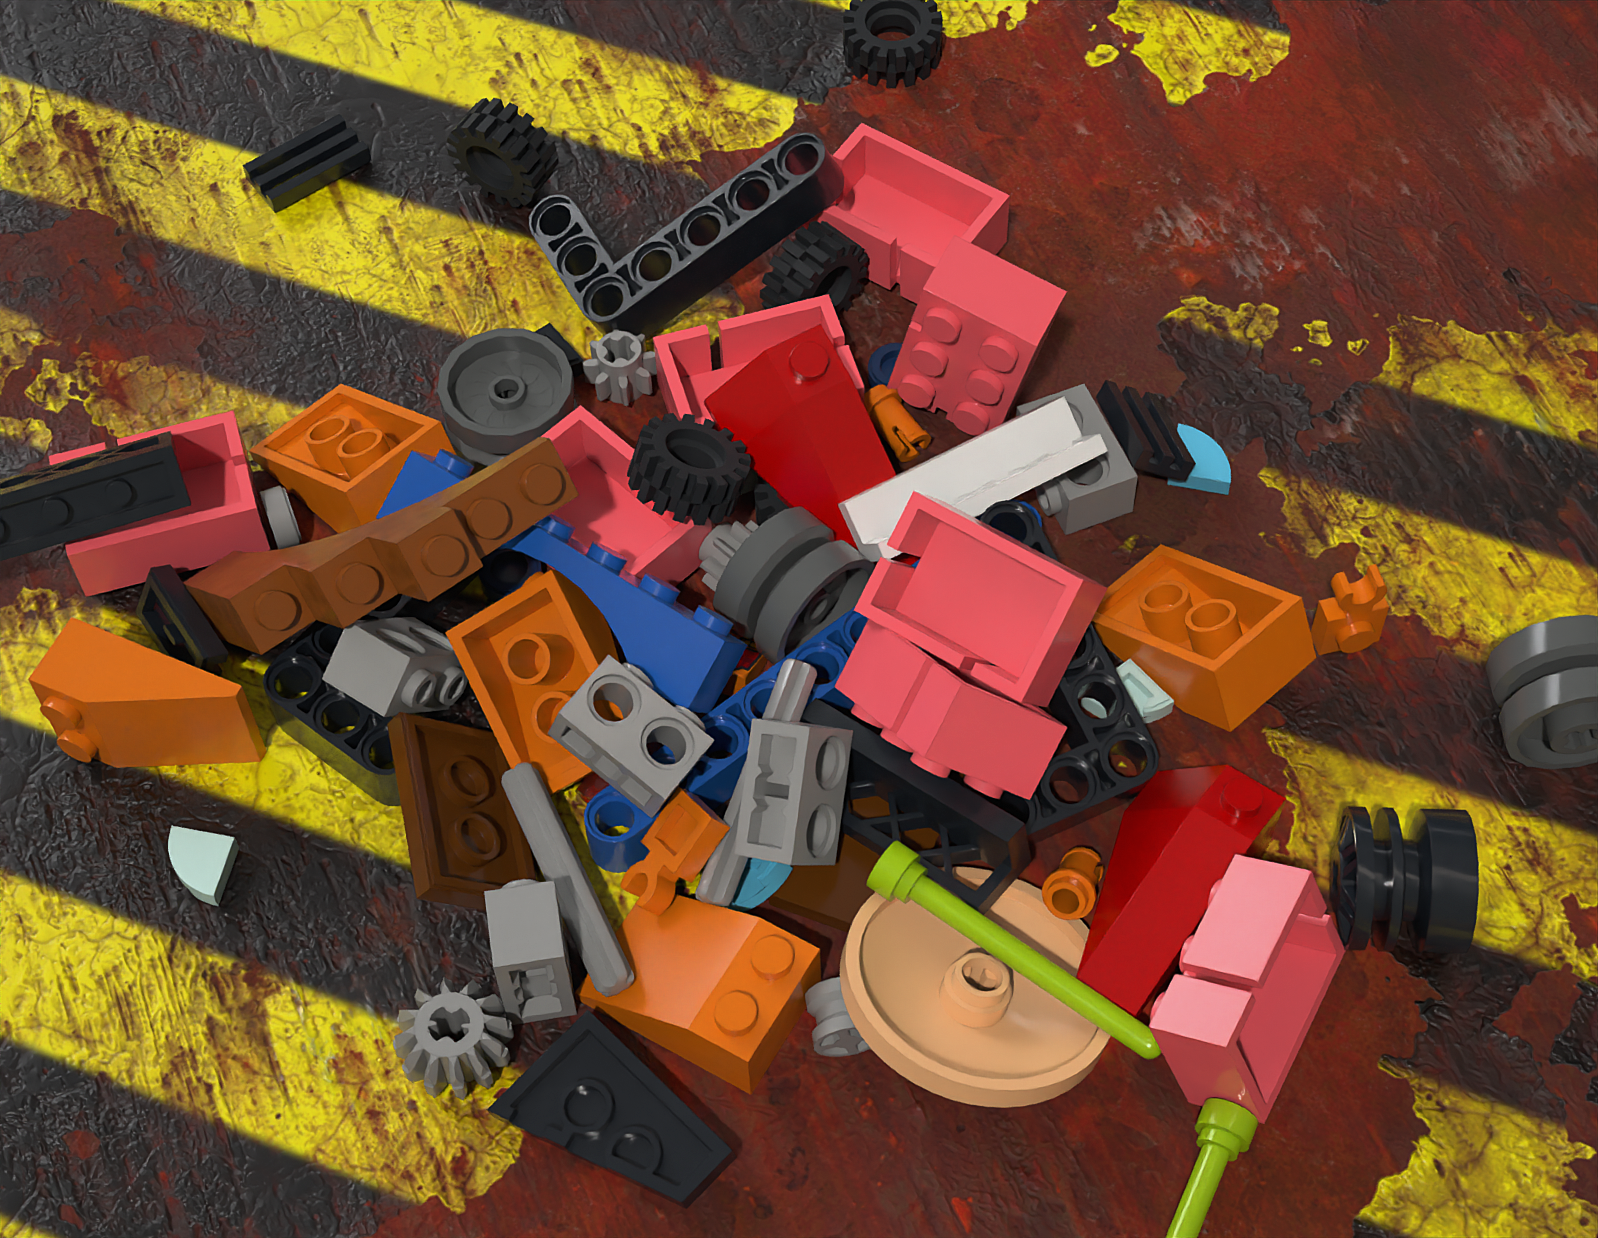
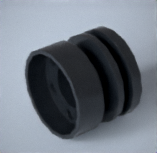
[1330,806,1479,954]

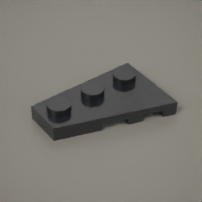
[487,1010,737,1209]

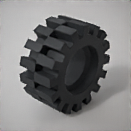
[843,0,943,88]
[447,98,559,207]
[760,221,868,320]
[627,413,751,525]

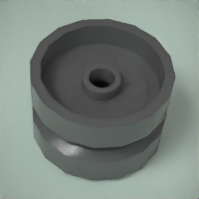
[437,328,578,476]
[713,506,875,665]
[1486,615,1598,769]

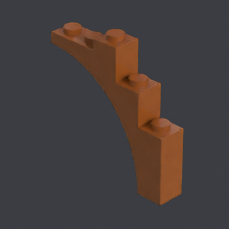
[183,437,579,655]

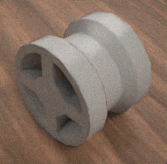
[805,977,871,1057]

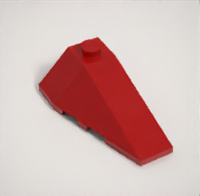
[704,324,921,567]
[1076,764,1286,1018]

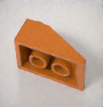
[248,384,456,533]
[1091,544,1317,732]
[445,570,623,797]
[28,617,267,768]
[574,894,821,1095]

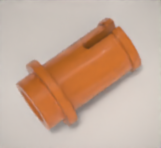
[864,384,931,462]
[1041,847,1104,920]

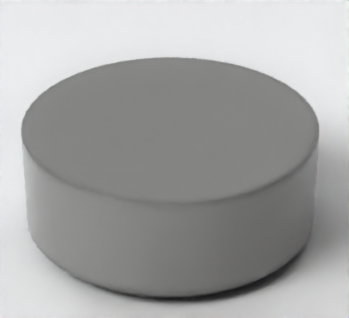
[259,485,302,549]

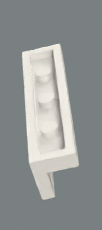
[838,396,1108,562]

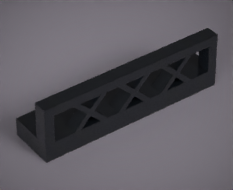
[0,431,191,561]
[800,698,1032,915]

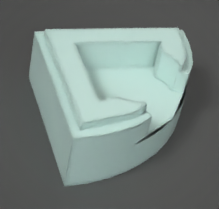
[1081,659,1174,724]
[168,826,239,906]

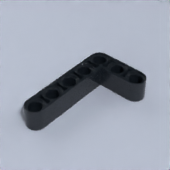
[529,132,844,339]
[980,500,1159,847]
[263,558,482,806]

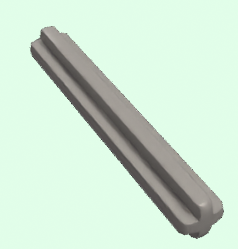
[695,658,817,908]
[501,762,634,997]

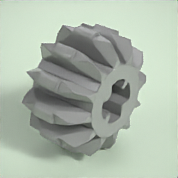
[393,977,514,1100]

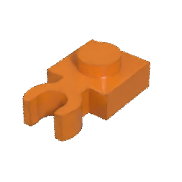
[1311,564,1389,655]
[620,786,730,916]

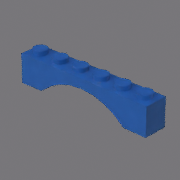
[376,449,748,713]

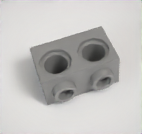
[1016,384,1138,535]
[322,617,468,717]
[547,655,714,818]
[734,718,853,865]
[484,879,577,1025]

